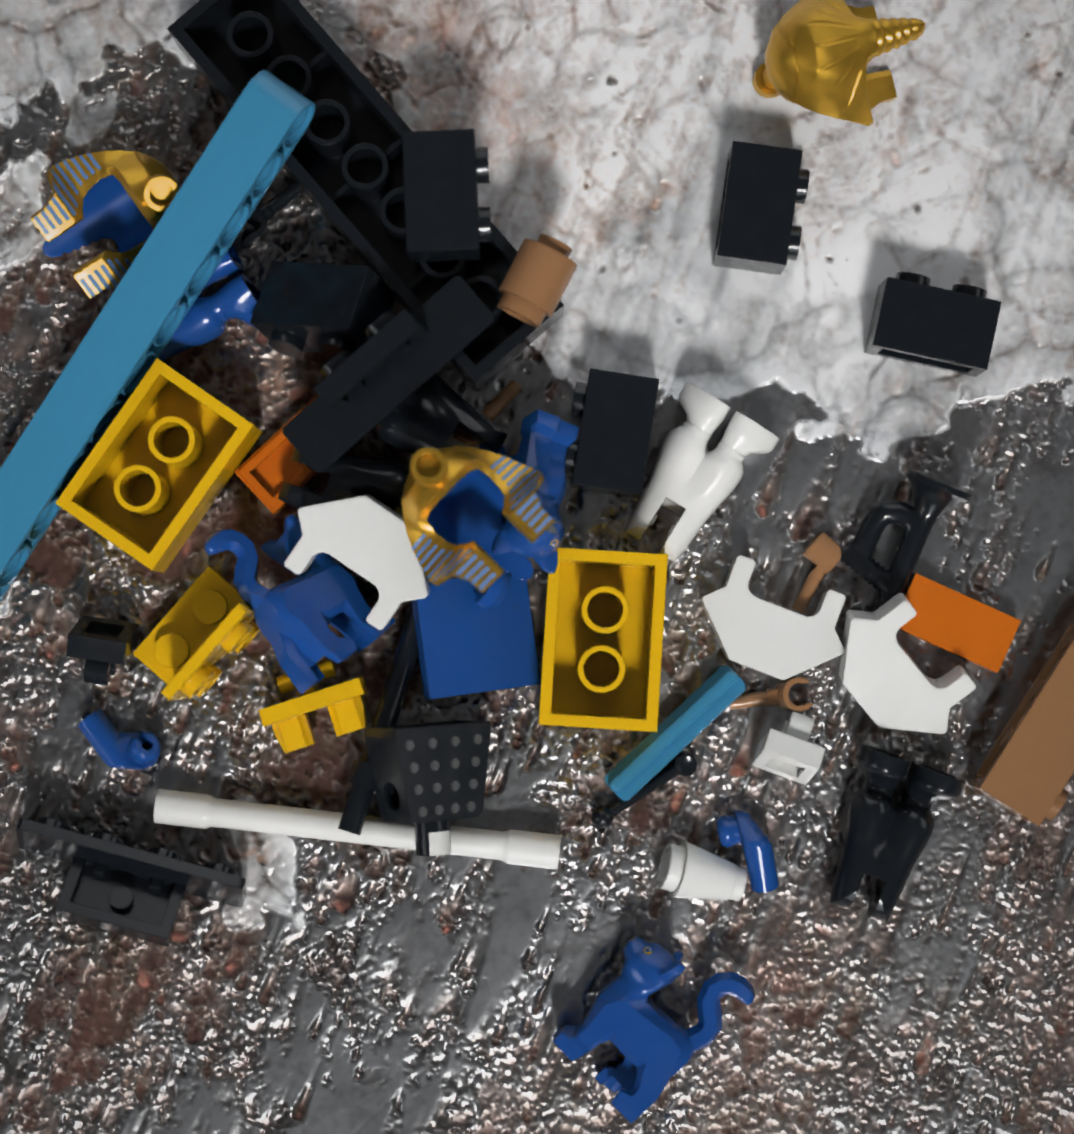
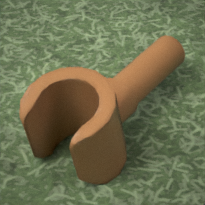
[453,380,522,446]
[792,532,842,614]
[730,677,813,712]

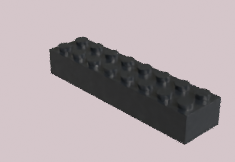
[167,0,564,390]

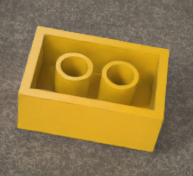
[55,358,262,573]
[538,547,668,732]

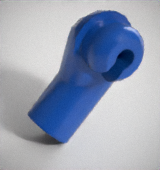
[77,709,161,770]
[716,810,779,893]

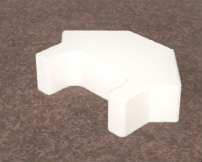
[284,494,431,630]
[700,555,846,680]
[839,593,976,734]

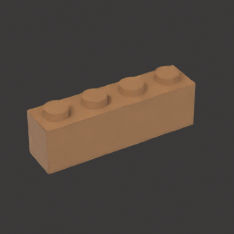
[968,618,1074,826]

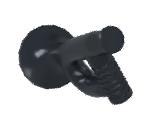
[840,469,972,612]

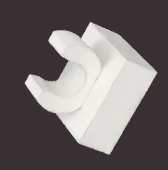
[752,711,826,785]

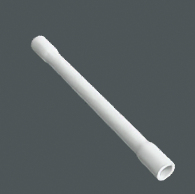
[153,789,561,870]

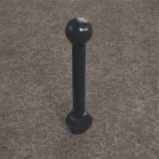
[591,752,697,828]

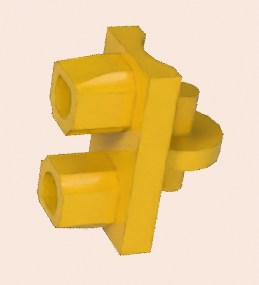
[258,659,369,754]

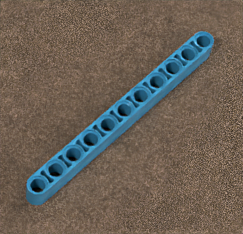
[0,70,316,601]

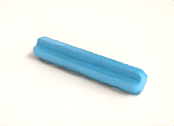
[604,665,746,801]

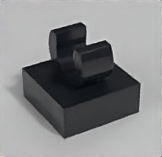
[66,615,139,686]

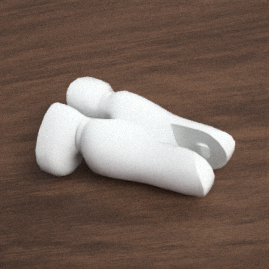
[624,382,779,562]

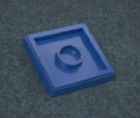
[412,575,541,700]

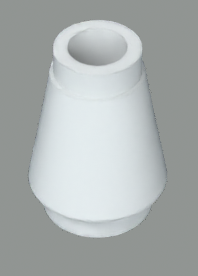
[657,841,747,902]

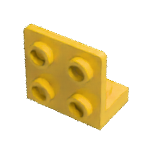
[132,566,260,701]

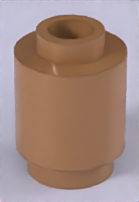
[497,233,577,328]

